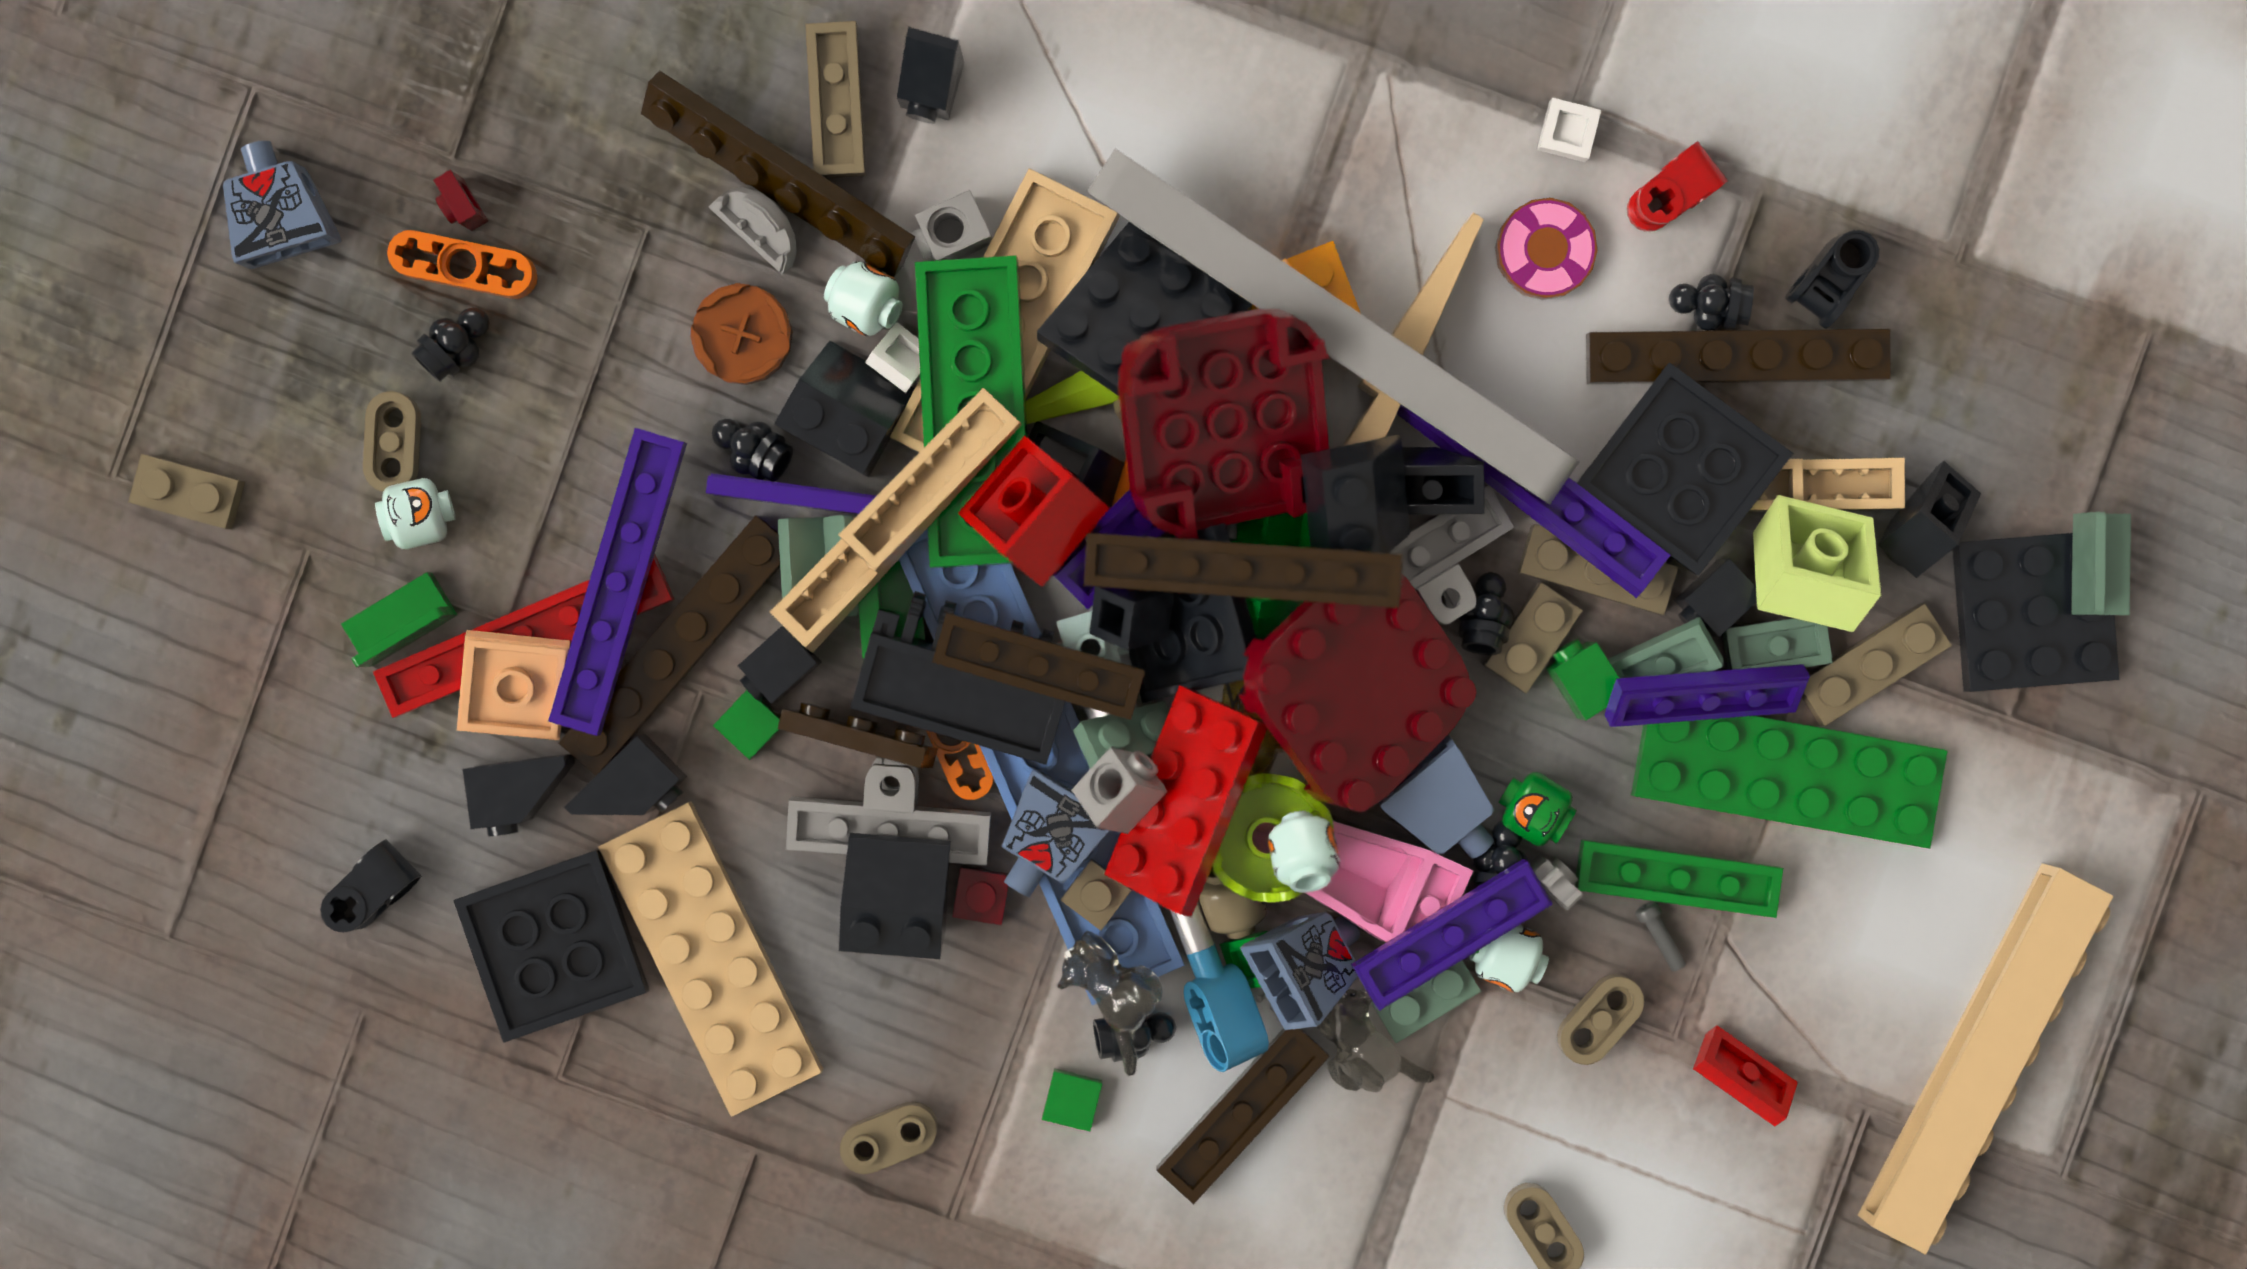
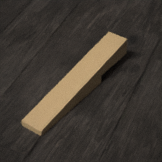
[1343,212,1484,446]
[770,388,1021,653]
[1749,458,1905,512]

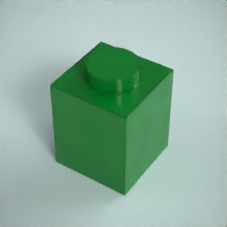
[1546,639,1619,720]

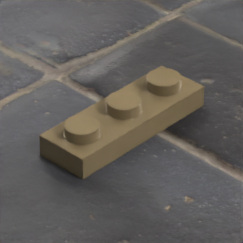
[805,21,866,178]
[1517,524,1679,615]
[1802,603,1952,726]

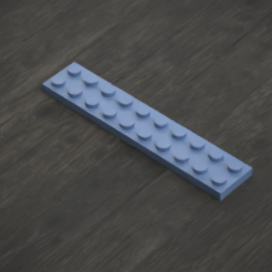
[899,528,1185,1005]

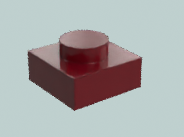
[433,169,488,231]
[952,866,1009,925]

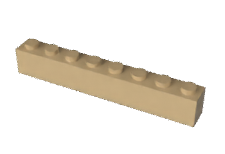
[1858,863,2114,1255]

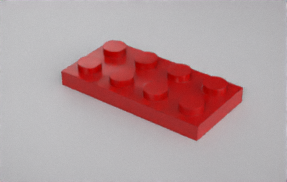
[1104,685,1268,917]

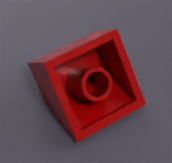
[958,435,1110,587]

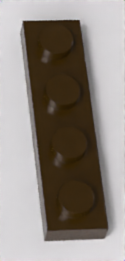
[932,612,1145,720]
[1156,1028,1330,1205]

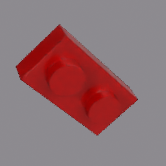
[1693,1025,1798,1127]

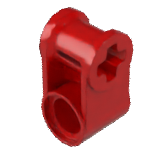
[1627,141,1728,232]

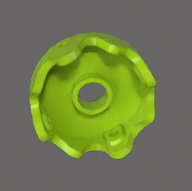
[1211,773,1333,902]

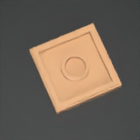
[457,630,570,740]

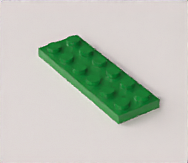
[915,255,1027,568]
[1631,716,1948,849]

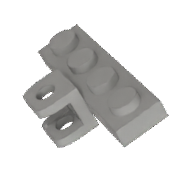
[1390,485,1514,625]
[786,757,991,866]

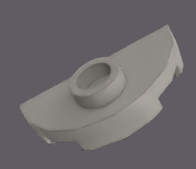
[708,187,797,275]

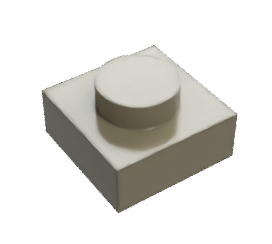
[1061,858,1132,931]

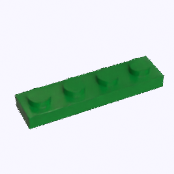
[1574,839,1784,918]

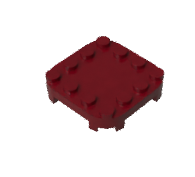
[1118,309,1329,539]
[1239,574,1476,812]

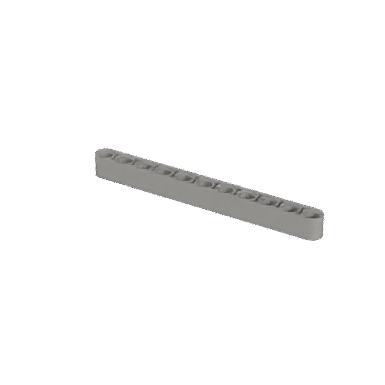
[1087,149,1579,504]

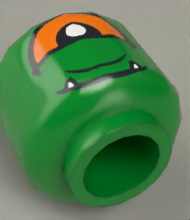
[1498,772,1577,846]

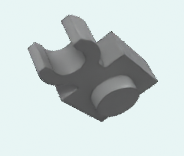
[1530,855,1583,910]

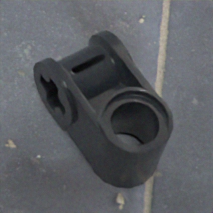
[1785,230,1879,329]
[320,839,422,933]

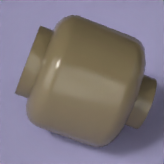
[1198,870,1267,939]

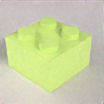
[1753,495,1881,632]

